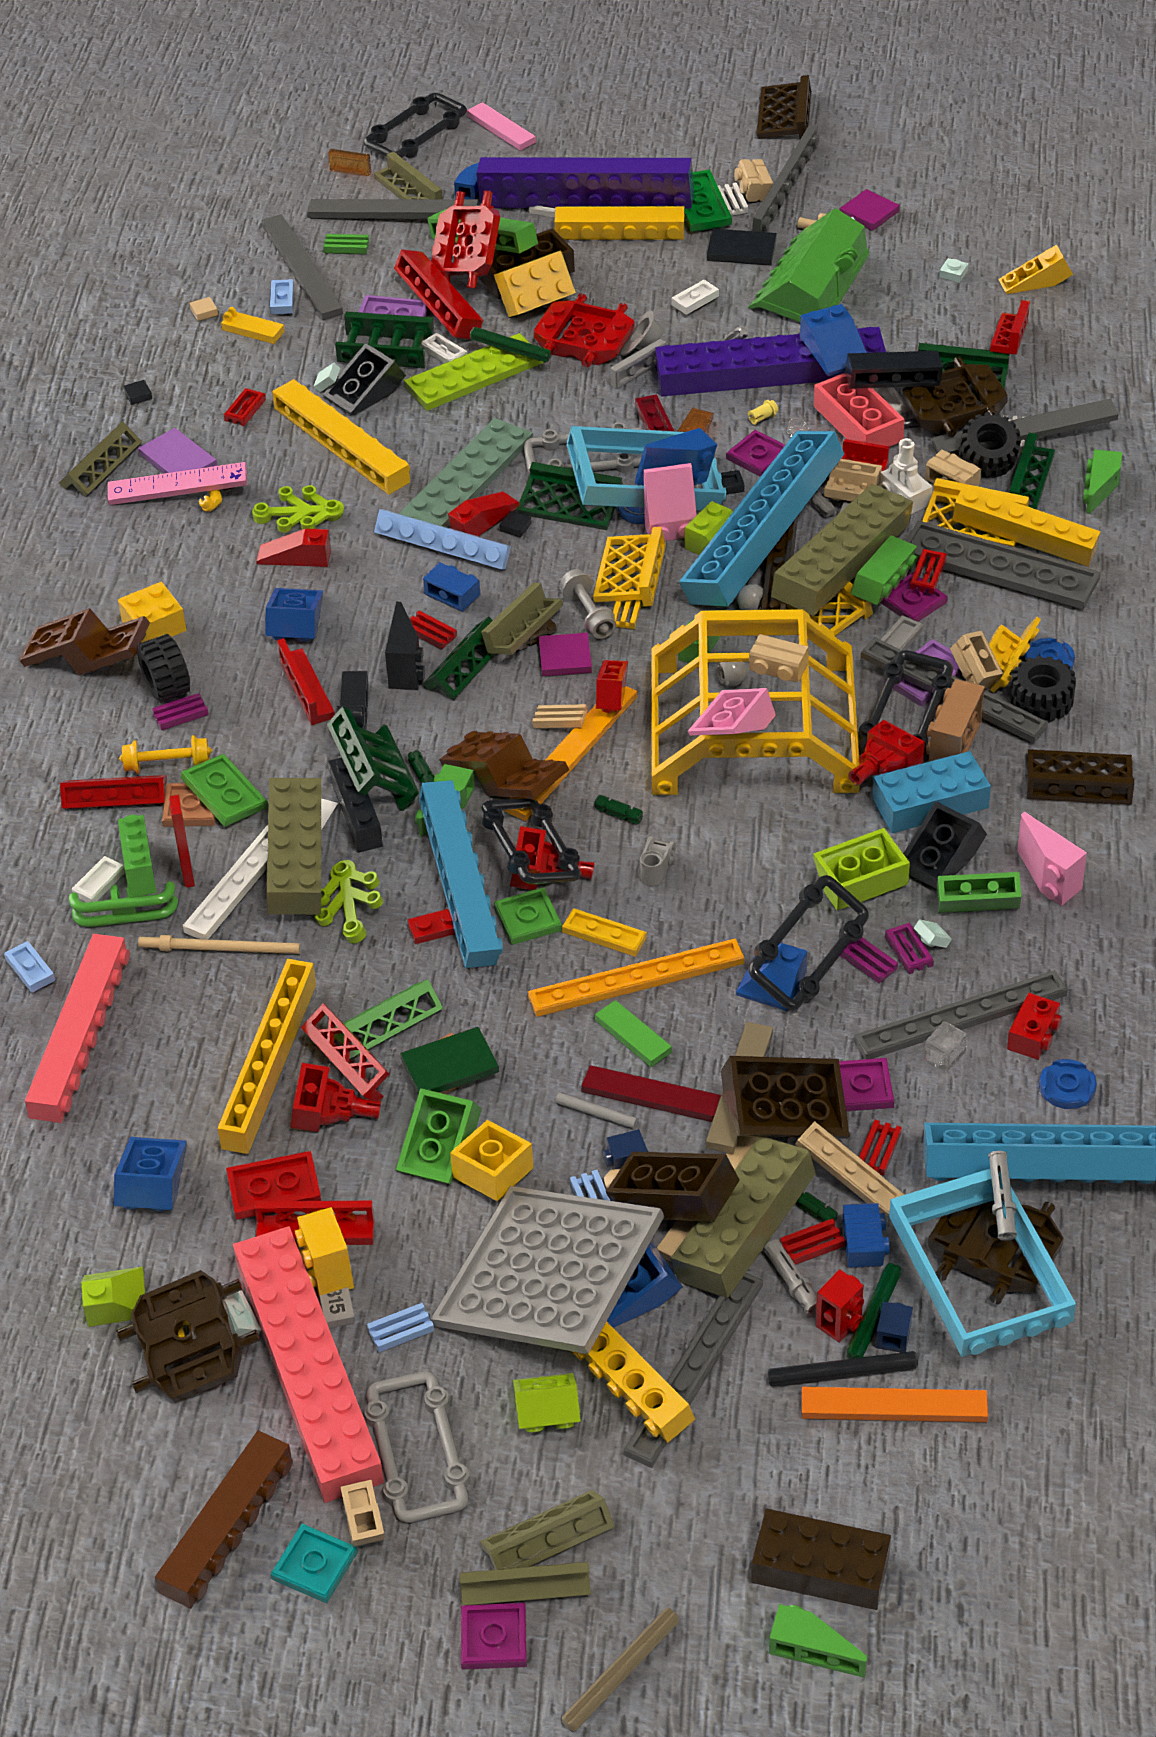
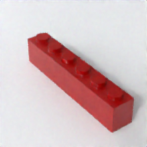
[394,249,484,339]

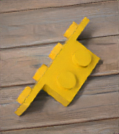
[988,617,1041,693]

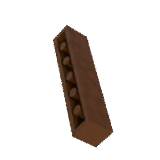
[155,1430,293,1609]

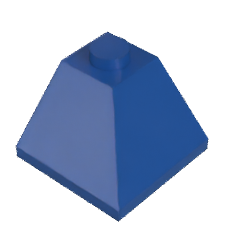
[736,943,807,1011]

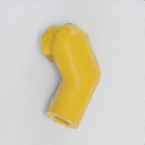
[199,489,222,512]

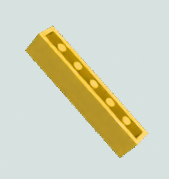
[554,206,684,240]
[952,485,1101,567]

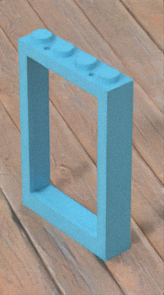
[566,426,726,510]
[889,1169,1076,1357]

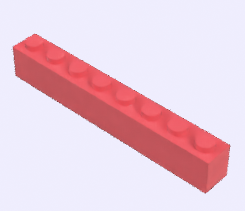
[25,934,130,1123]

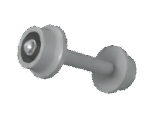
[561,569,616,639]

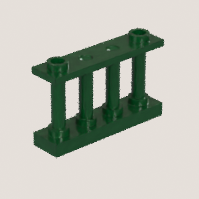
[335,311,434,368]
[327,706,419,811]

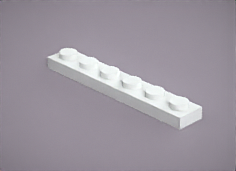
[183,825,268,939]

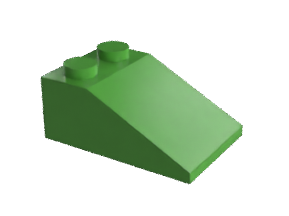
[396,1088,482,1184]

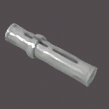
[988,1151,1017,1240]
[764,1240,817,1317]

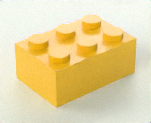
[494,251,576,317]

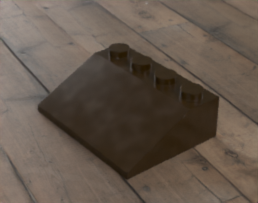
[721,1056,850,1139]

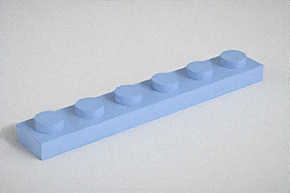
[374,509,511,569]

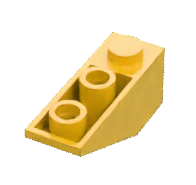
[999,245,1073,294]

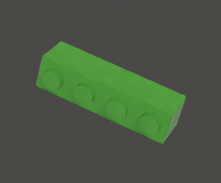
[851,535,918,605]
[118,815,157,897]

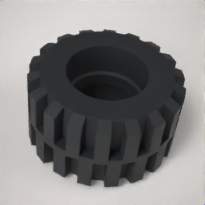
[959,412,1021,478]
[137,634,190,703]
[1010,656,1076,721]

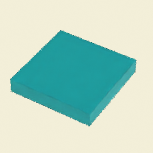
[270,1523,358,1604]

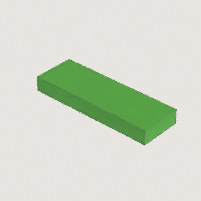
[595,1000,672,1067]

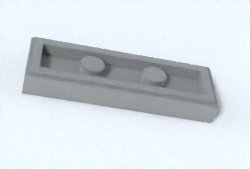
[610,339,666,389]

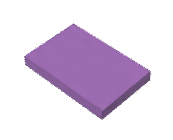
[359,295,429,317]
[138,428,217,474]
[883,639,963,707]

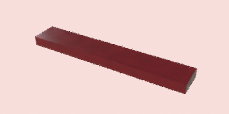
[581,1065,721,1122]

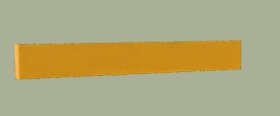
[504,686,637,821]
[528,938,745,1017]

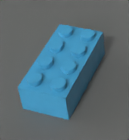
[872,751,991,833]

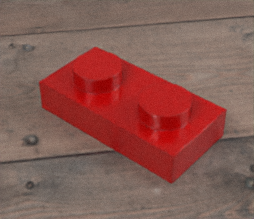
[407,909,456,945]

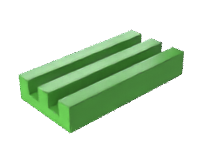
[323,234,369,254]

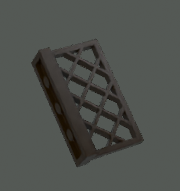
[757,75,812,139]
[1027,749,1134,805]

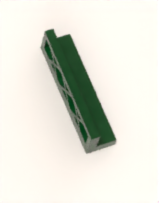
[1009,432,1055,510]
[423,616,494,700]

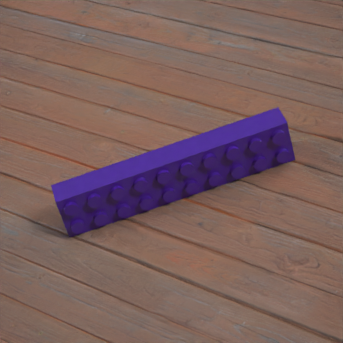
[476,157,694,209]
[655,327,886,397]

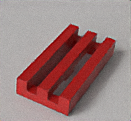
[224,388,266,426]
[910,549,947,594]
[410,610,457,650]
[859,1119,902,1176]
[779,1218,846,1265]

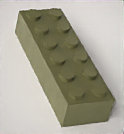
[267,778,322,914]
[671,1137,816,1298]

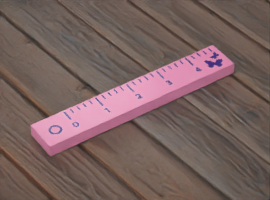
[108,462,247,505]

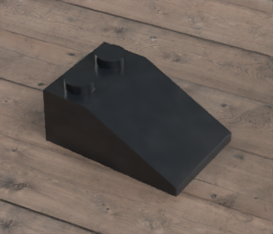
[323,343,406,415]
[385,601,425,690]
[903,801,987,890]

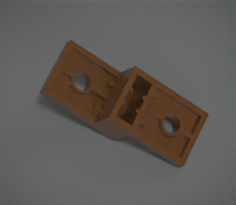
[19,608,150,675]
[439,731,569,799]

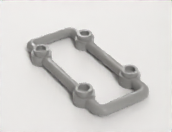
[523,422,643,474]
[365,1371,470,1523]

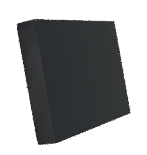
[707,228,777,265]

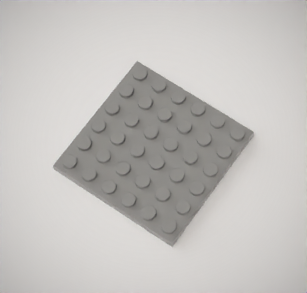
[431,1186,664,1354]

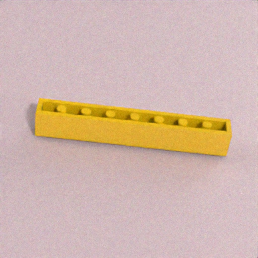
[272,379,410,495]
[217,959,316,1154]

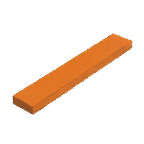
[802,1387,988,1422]

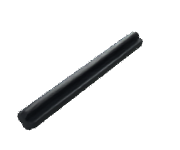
[767,1351,918,1387]

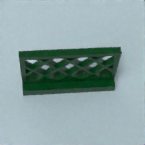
[918,343,1010,401]
[516,462,623,530]

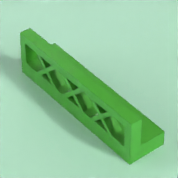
[334,979,443,1059]

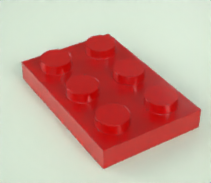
[226,1151,322,1220]

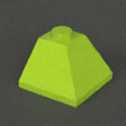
[81,1266,146,1327]

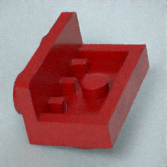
[841,439,890,471]

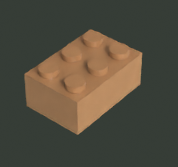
[926,679,985,762]

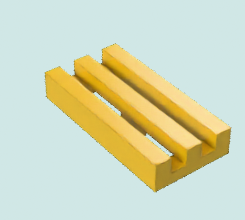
[613,588,642,629]

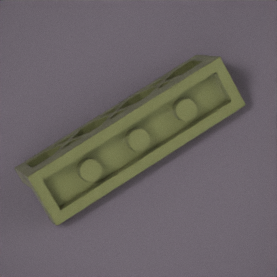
[374,151,443,199]
[59,421,142,497]
[481,583,563,655]
[479,1490,614,1569]
[459,1561,591,1605]

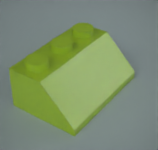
[813,828,910,911]

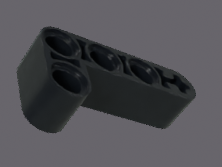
[336,670,369,743]

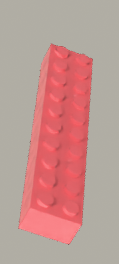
[233,1226,384,1503]

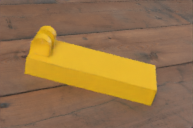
[221,307,285,344]

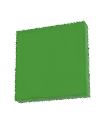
[494,887,562,945]

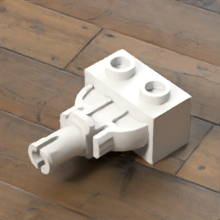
[879,438,932,514]

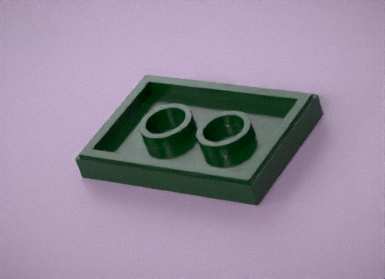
[400,1027,499,1095]

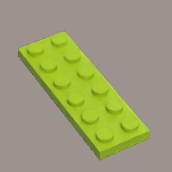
[404,333,543,411]

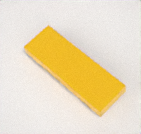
[562,908,647,957]

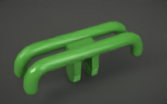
[68,881,178,927]

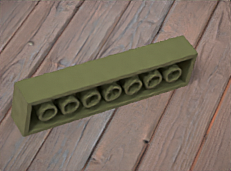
[771,484,914,616]

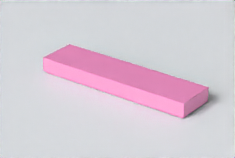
[467,102,536,151]

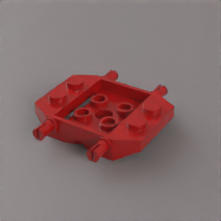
[431,191,501,289]
[533,293,635,368]

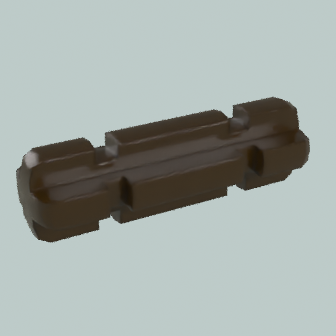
[517,619,557,651]

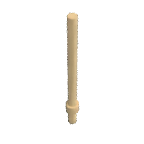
[138,935,300,954]

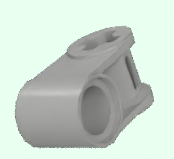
[640,836,676,886]

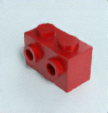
[1007,993,1063,1060]
[816,1269,864,1343]

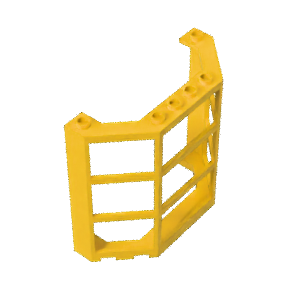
[652,609,860,795]

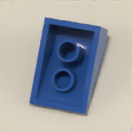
[800,304,867,376]
[635,428,717,486]
[265,588,323,641]
[114,1137,187,1211]
[607,1242,683,1328]

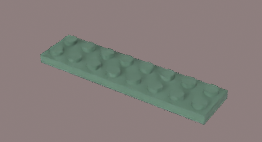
[399,418,533,527]

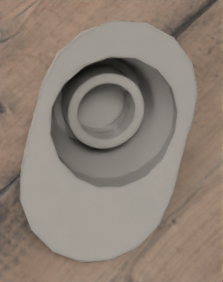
[620,310,664,356]

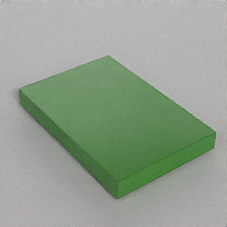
[181,754,268,827]

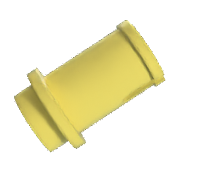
[748,400,778,425]

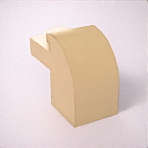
[341,1480,385,1547]

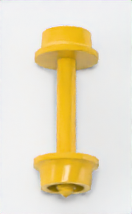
[119,735,213,774]

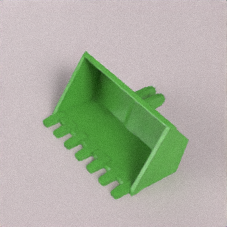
[748,208,870,322]

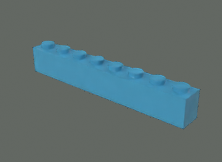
[419,780,503,968]

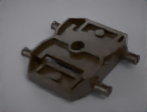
[902,357,1008,437]
[927,1200,1064,1304]
[116,1270,260,1403]

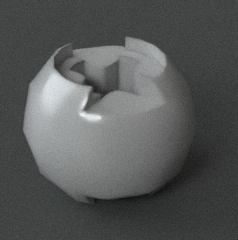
[737,584,764,610]
[716,662,747,687]

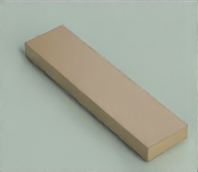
[796,1121,904,1217]

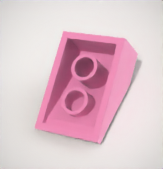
[644,463,697,541]
[688,688,776,736]
[1017,812,1087,906]

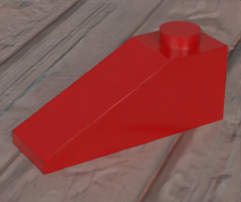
[448,491,520,537]
[257,529,331,567]
[596,660,629,713]

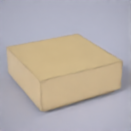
[189,297,218,321]

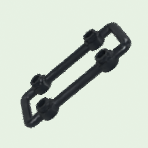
[364,93,467,158]
[858,650,953,756]
[481,798,581,884]
[748,875,869,1010]

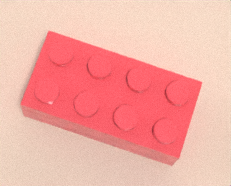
[814,373,905,447]

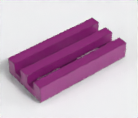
[152,693,209,731]
[885,923,934,974]
[840,937,898,983]

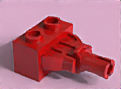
[848,720,925,785]
[510,826,594,890]
[290,1063,381,1132]

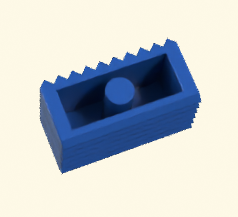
[423,562,481,612]
[842,1203,889,1268]

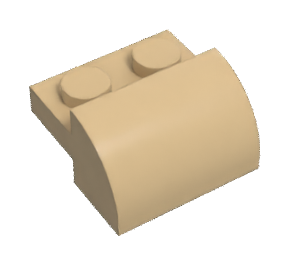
[824,459,882,501]

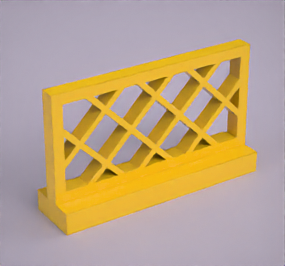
[922,478,1029,547]
[593,527,666,606]
[763,582,873,636]

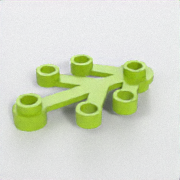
[252,485,344,533]
[315,860,383,944]

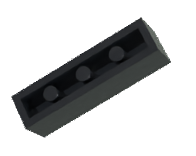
[845,351,943,389]
[328,757,383,853]

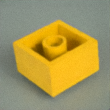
[118,581,187,643]
[450,1120,534,1201]
[295,1207,354,1297]

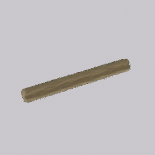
[562,1608,679,1732]

